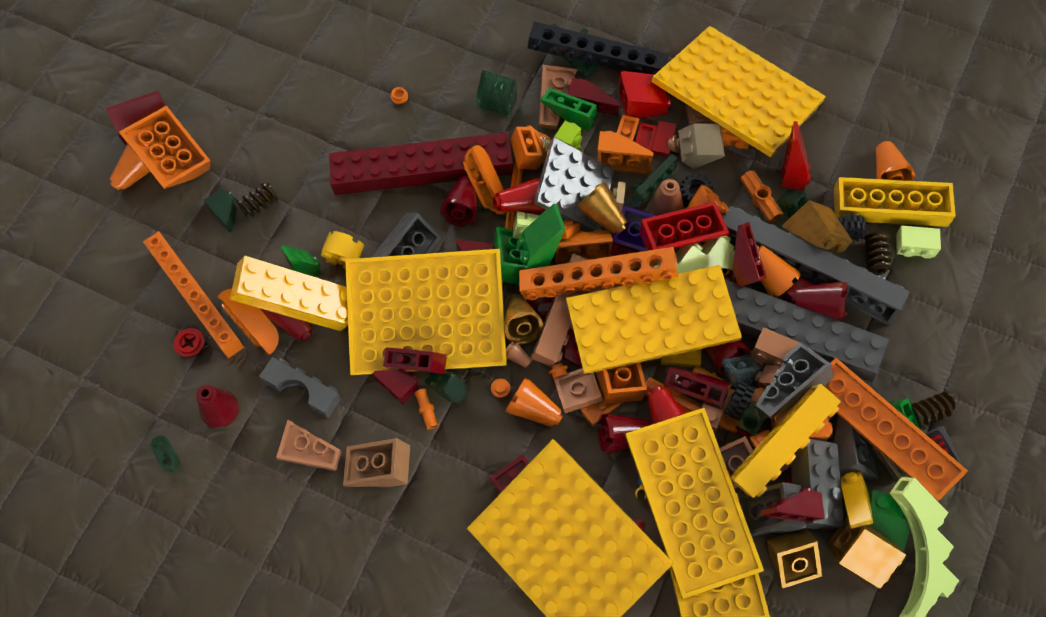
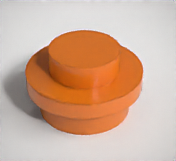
[391,87,408,104]
[549,363,568,379]
[491,379,511,398]

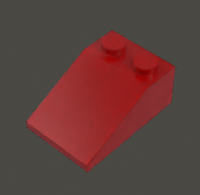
[782,121,811,191]

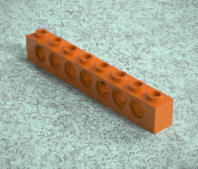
[143,231,244,359]
[519,247,678,300]

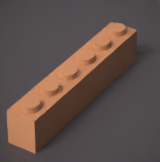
[530,253,588,367]

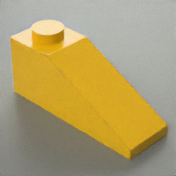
[841,472,873,529]

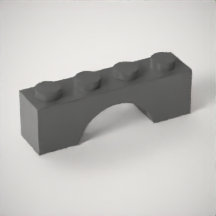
[259,357,341,419]

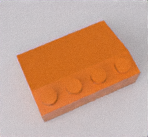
[119,106,211,189]

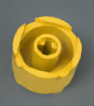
[321,231,364,269]

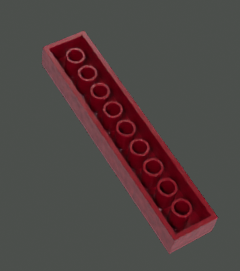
[329,132,513,195]

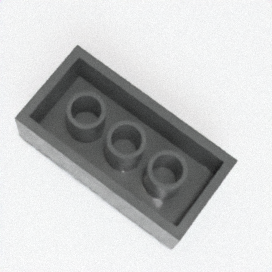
[791,439,844,530]

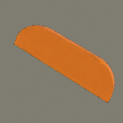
[463,145,505,214]
[217,289,279,355]

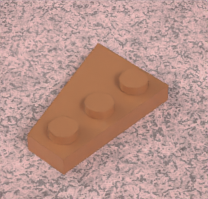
[276,420,341,471]

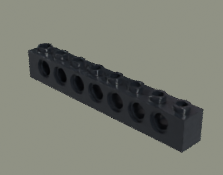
[527,21,669,75]

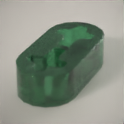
[150,435,180,472]

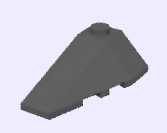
[756,342,834,419]
[834,415,879,480]

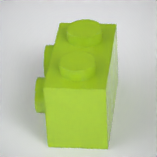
[554,121,582,151]

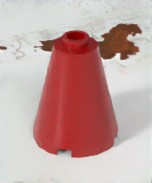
[493,179,546,215]
[647,385,686,424]

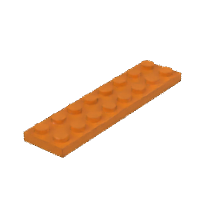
[824,358,968,502]

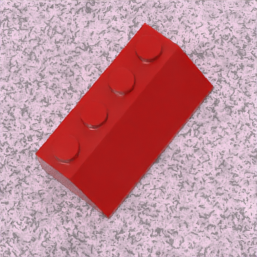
[640,202,729,250]

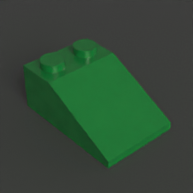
[516,204,565,270]
[494,227,524,285]
[869,490,910,567]

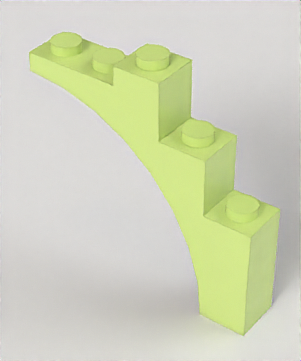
[653,236,735,274]
[890,477,959,617]

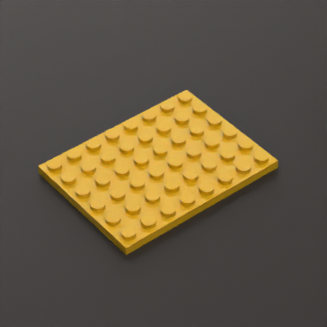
[651,26,826,157]
[345,249,507,376]
[467,439,674,617]

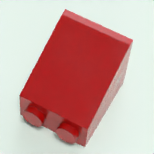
[618,71,671,119]

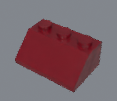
[106,90,167,144]

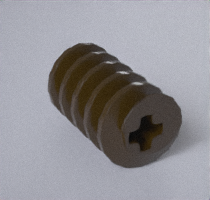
[236,182,279,218]
[864,233,892,276]
[911,391,956,429]

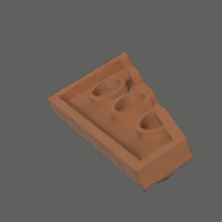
[539,65,577,130]

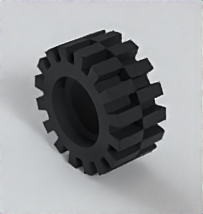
[680,173,713,205]
[838,214,867,242]
[724,381,755,421]

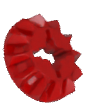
[173,328,205,358]

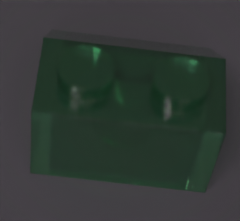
[476,70,517,117]

